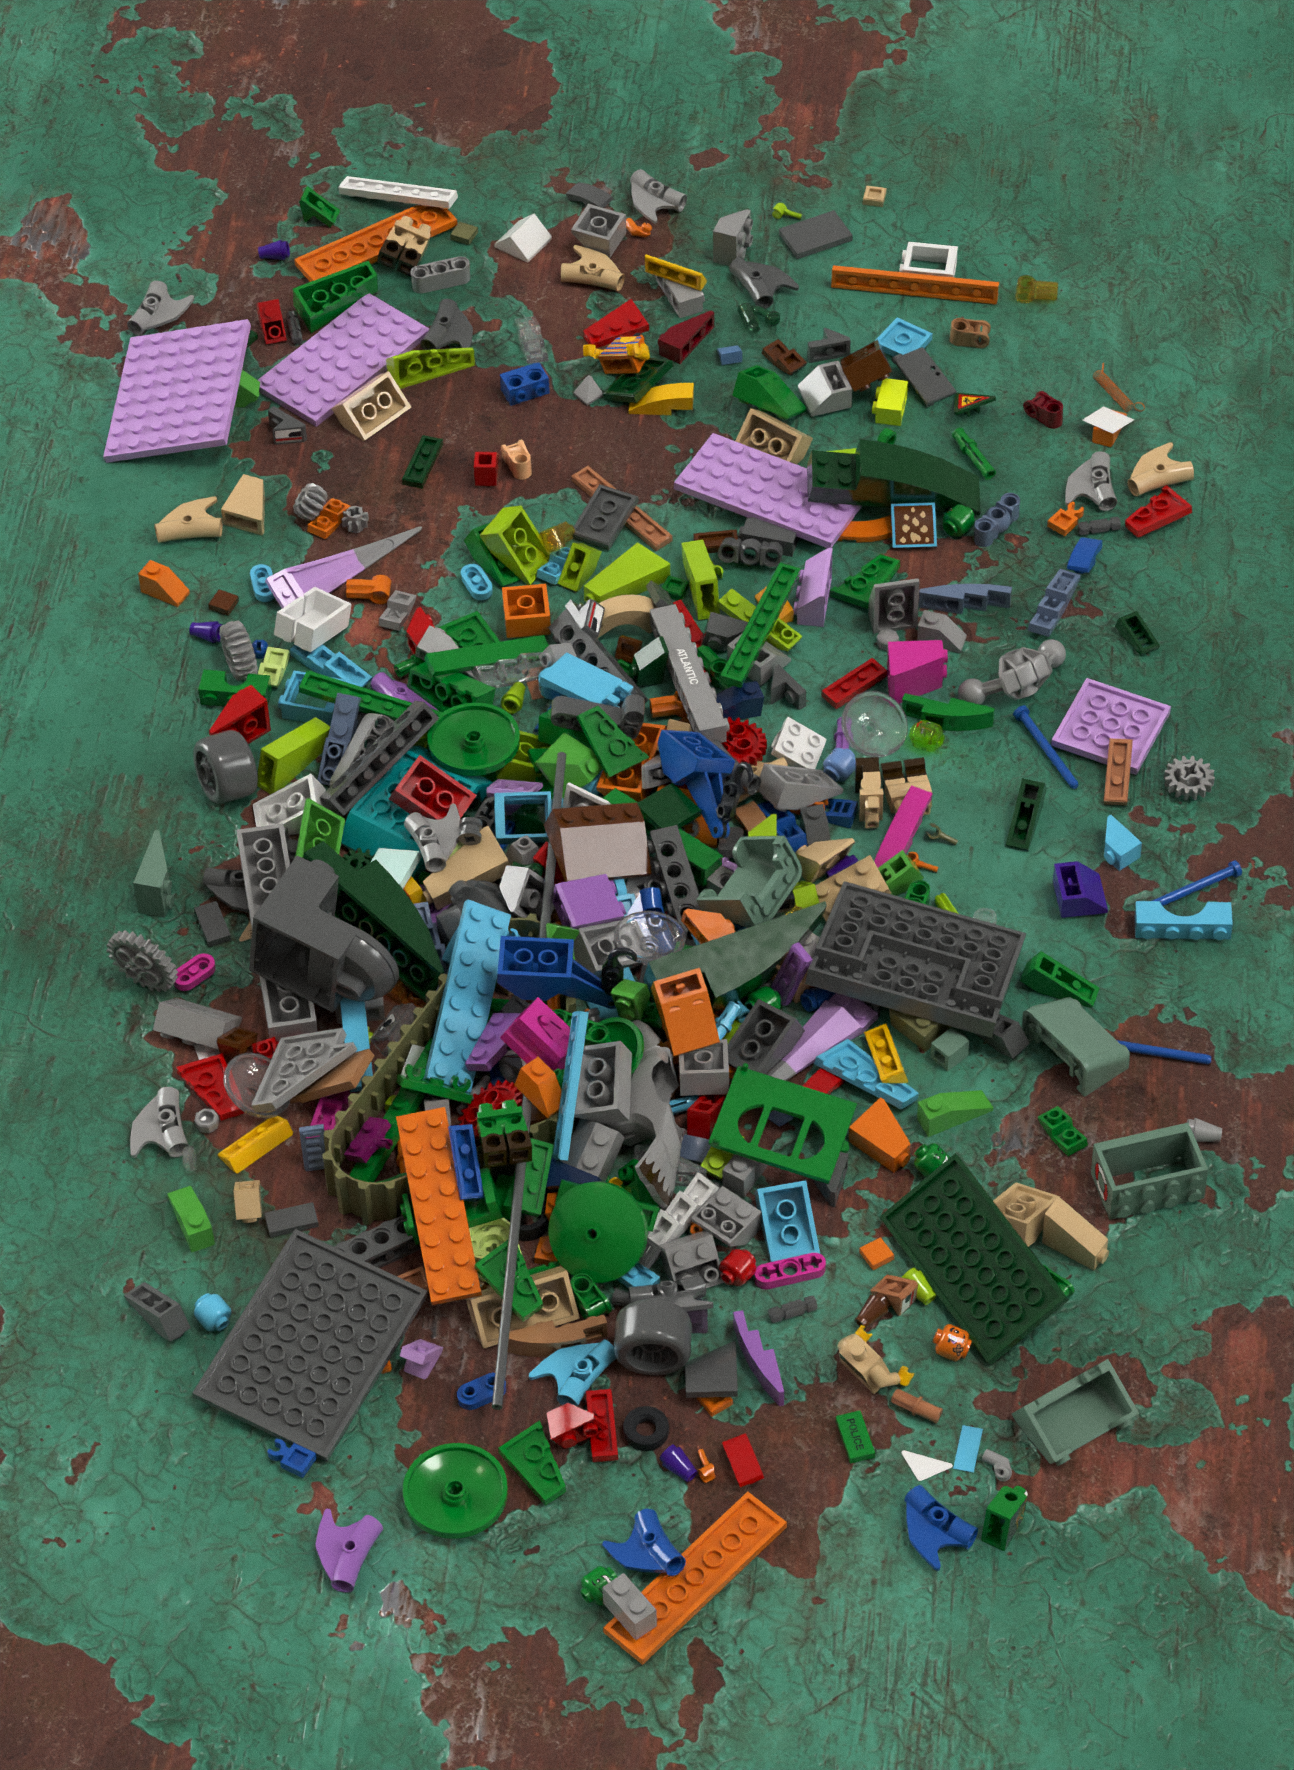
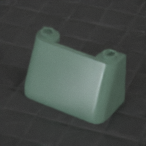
[696,836,802,928]
[1022,997,1130,1097]
[1011,1359,1139,1466]

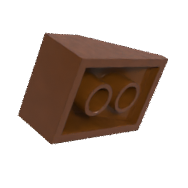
[840,339,892,392]

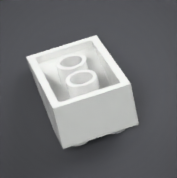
[253,774,329,835]

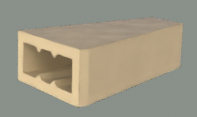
[423,826,510,910]

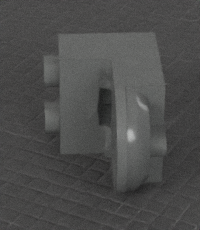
[249,855,399,1012]

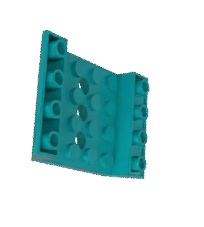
[341,746,493,881]

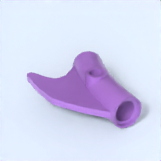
[370,672,439,711]
[316,1509,383,1593]

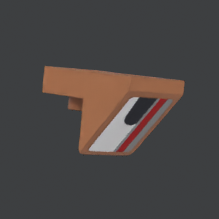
[870,1275,918,1316]

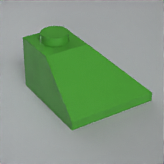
[535,733,603,798]

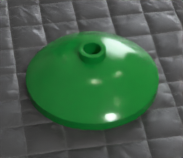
[598,1017,644,1075]

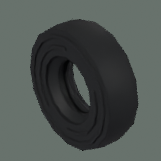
[623,1406,669,1451]

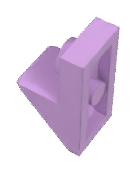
[400,1339,443,1379]

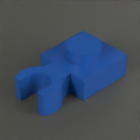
[267,1439,317,1478]

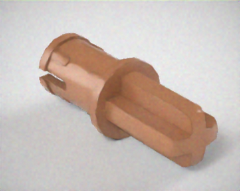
[891,1389,943,1424]

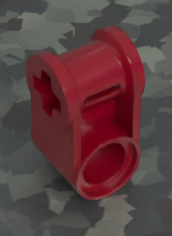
[1023,391,1063,429]

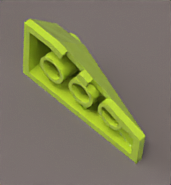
[386,348,475,389]

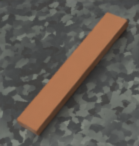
[571,466,673,551]

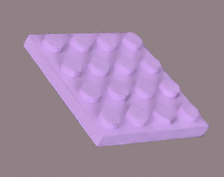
[1051,678,1171,775]

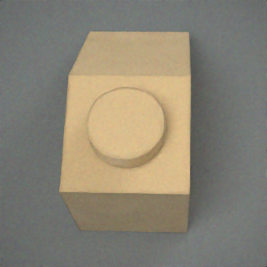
[234,1180,262,1223]

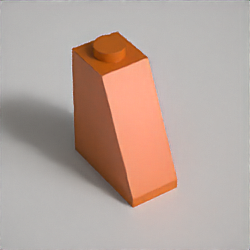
[849,1097,911,1173]

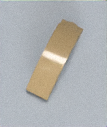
[597,595,658,639]

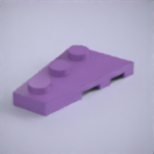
[465,1013,521,1071]

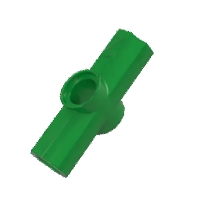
[697,645,732,691]

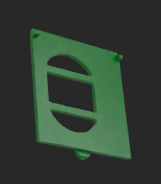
[708,1063,857,1184]

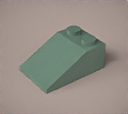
[133,830,174,917]

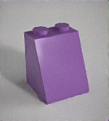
[552,874,626,929]

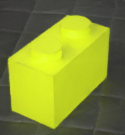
[872,378,908,426]

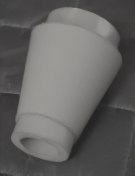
[1187,1118,1222,1142]

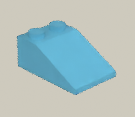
[754,1180,820,1262]

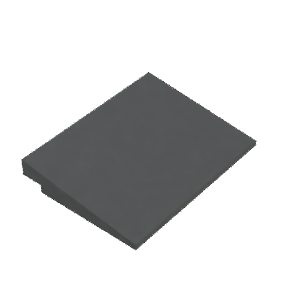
[805,881,1026,1038]

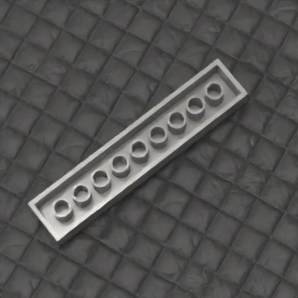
[236,823,317,1042]

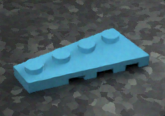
[814,1039,919,1109]

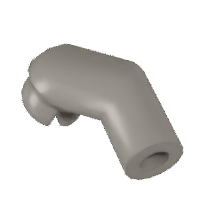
[982,1449,1012,1481]

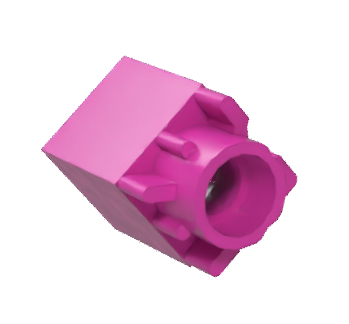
[500,997,570,1071]

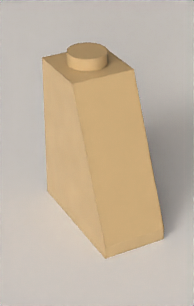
[221,474,265,536]
[1042,1197,1109,1270]

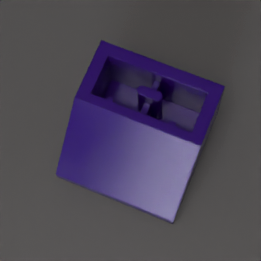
[1053,861,1108,918]

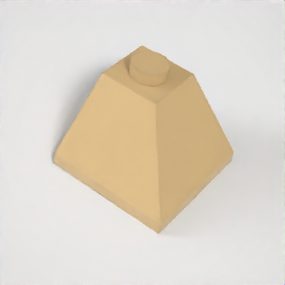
[795,838,855,883]

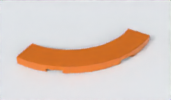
[837,515,892,543]

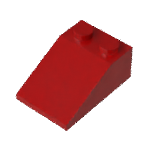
[209,685,271,744]
[389,755,477,820]

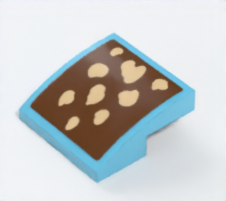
[891,502,937,548]

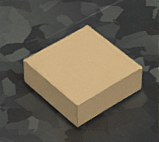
[863,186,887,207]

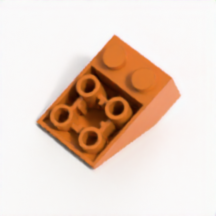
[651,968,720,1057]

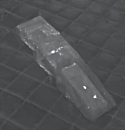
[515,316,548,364]
[472,652,544,688]

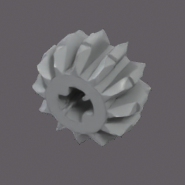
[293,483,328,521]

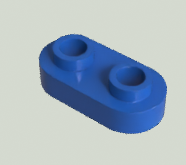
[457,1373,506,1410]

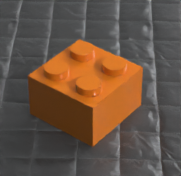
[502,584,551,638]

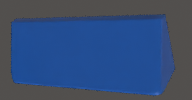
[448,1124,484,1202]

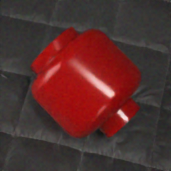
[719,1249,756,1286]

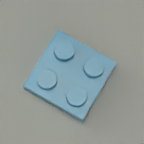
[875,317,933,357]

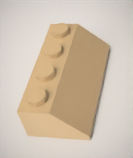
[466,1266,580,1348]

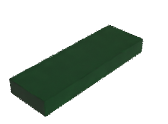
[402,435,443,489]

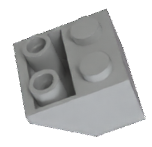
[713,209,753,266]
[798,361,852,417]
[727,634,791,686]
[691,1186,761,1247]
[659,1230,724,1288]

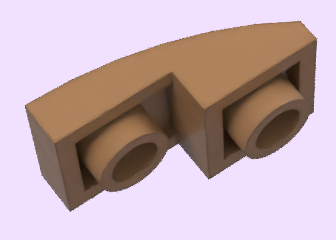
[735,801,766,836]

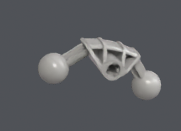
[958,639,1066,705]

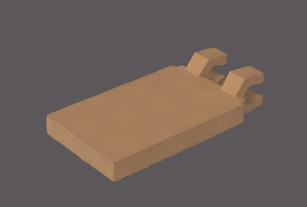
[289,1049,375,1103]

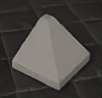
[573,375,603,406]

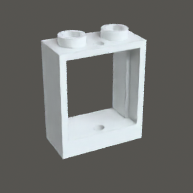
[899,242,958,278]

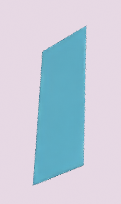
[953,1425,983,1473]

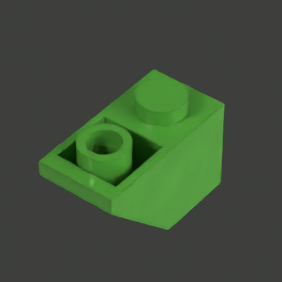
[611,979,650,1020]

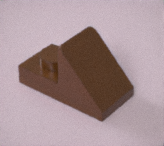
[217,1027,258,1065]

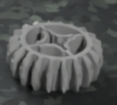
[219,620,258,682]

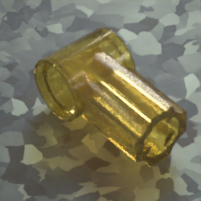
[1015,275,1058,303]
[540,521,575,553]

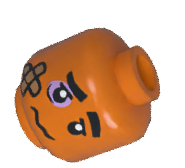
[932,1324,972,1362]

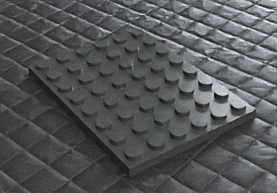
[192,1229,428,1462]

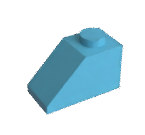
[1104,815,1142,871]

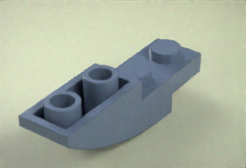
[317,693,361,785]

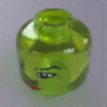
[909,720,945,752]

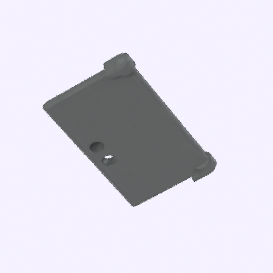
[891,347,957,407]

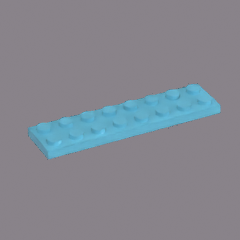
[424,899,511,1093]

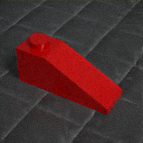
[687,1083,731,1139]

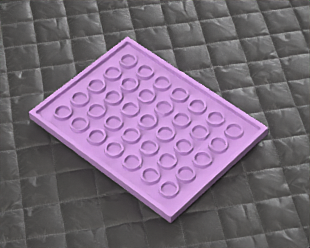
[103,319,251,463]

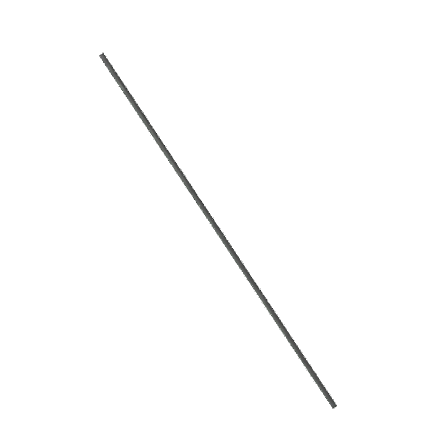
[492,752,566,1410]

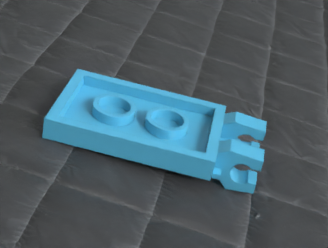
[540,652,634,707]

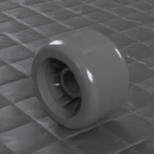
[193,730,258,804]
[614,1299,692,1376]

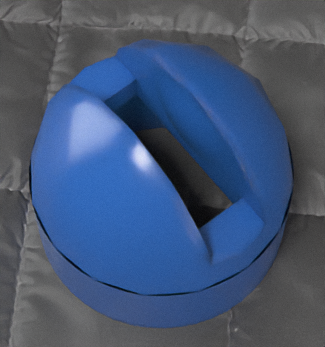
[252,639,269,659]

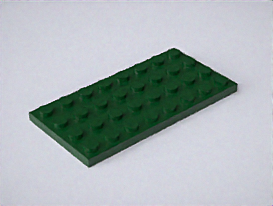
[880,1153,1069,1365]

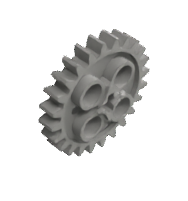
[106,930,178,992]

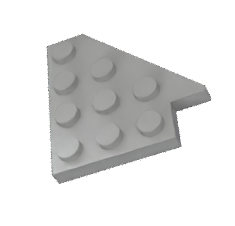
[251,1028,357,1112]

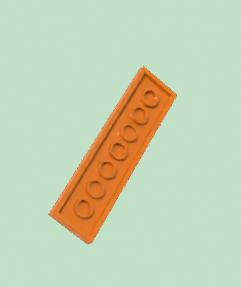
[294,205,458,282]
[396,1107,482,1305]
[603,1492,787,1665]

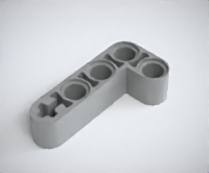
[330,713,394,786]

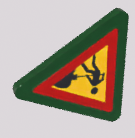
[954,393,996,417]

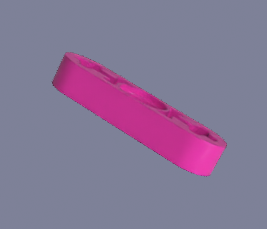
[755,1253,826,1290]

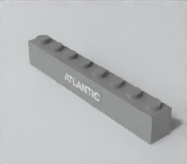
[650,604,730,743]

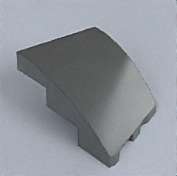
[685,1341,738,1398]

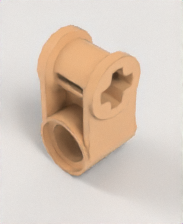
[501,439,532,480]

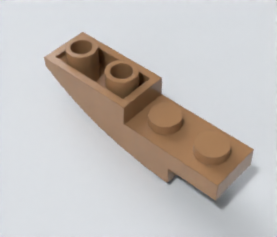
[508,1315,608,1357]

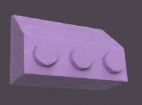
[793,548,833,627]

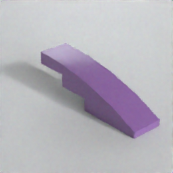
[733,1310,784,1406]

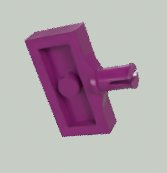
[344,1117,393,1163]

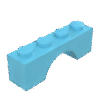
[1134,901,1233,940]

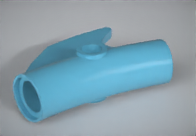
[529,1339,617,1407]

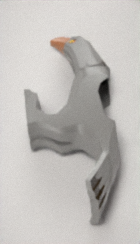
[589,1020,685,1210]

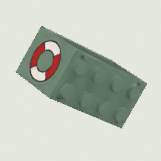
[1091,1122,1208,1220]

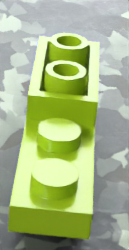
[717,588,802,652]

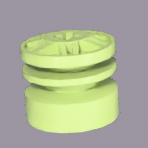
[469,1217,522,1282]

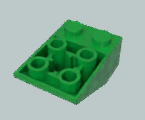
[732,365,807,420]

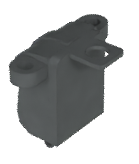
[447,880,519,918]

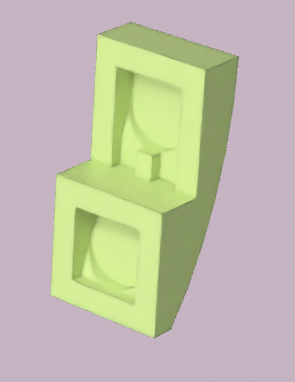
[258,647,290,688]

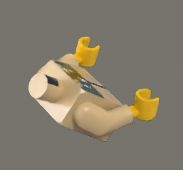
[837,1325,914,1394]

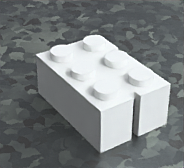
[274,587,351,652]

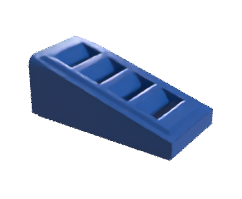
[824,799,858,829]

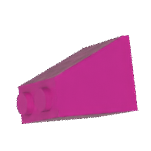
[887,640,948,706]

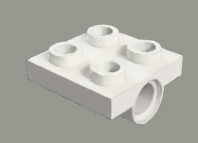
[771,717,827,769]

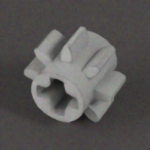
[342,506,369,533]

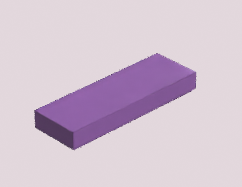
[770,942,813,1006]

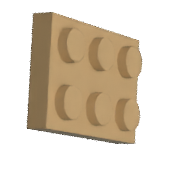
[815,855,891,922]

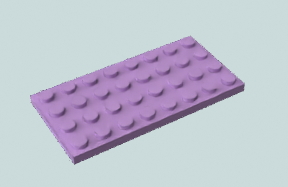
[258,293,429,427]
[673,433,862,548]

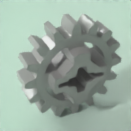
[1164,756,1215,800]

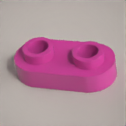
[174,953,216,991]

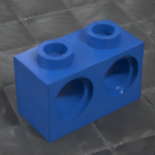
[500,362,550,406]

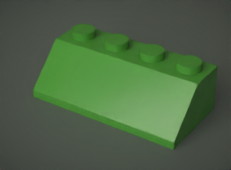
[295,798,345,858]

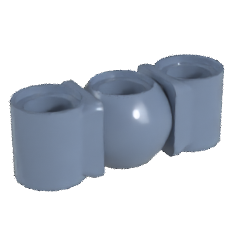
[974,493,1020,547]

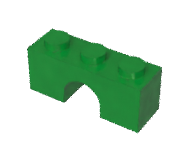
[198,669,272,707]

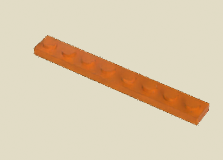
[831,265,999,304]

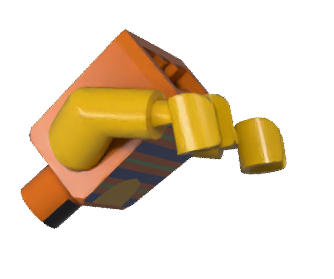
[583,333,650,374]

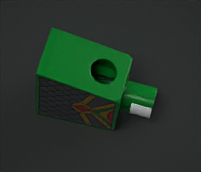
[981,1486,1028,1551]

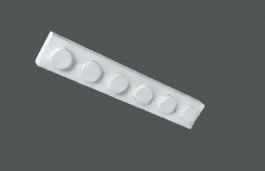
[338,176,458,209]

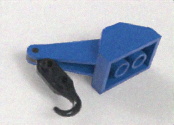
[658,730,753,839]
[497,936,637,1009]

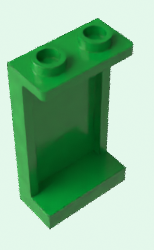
[400,1168,502,1245]

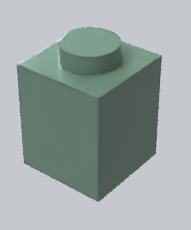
[931,1027,969,1071]

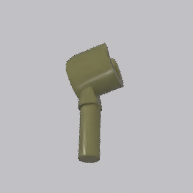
[925,823,958,845]

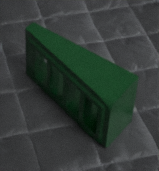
[1115,611,1160,656]

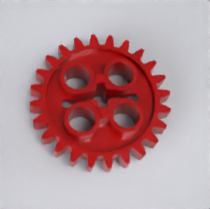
[721,717,767,766]
[458,1080,523,1128]

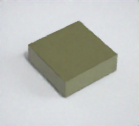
[450,221,478,245]

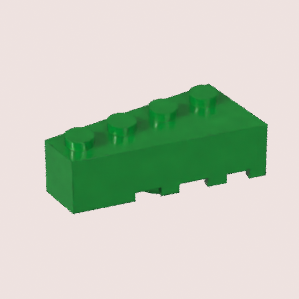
[293,261,378,334]
[407,662,496,712]

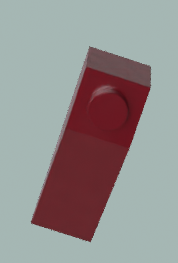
[658,310,714,364]

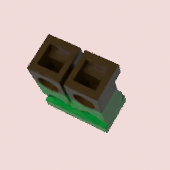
[477,1099,532,1168]

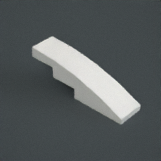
[642,1172,719,1264]

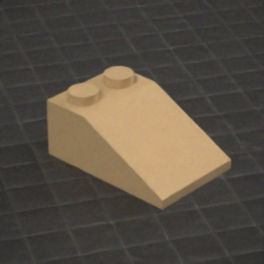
[993,1183,1060,1246]

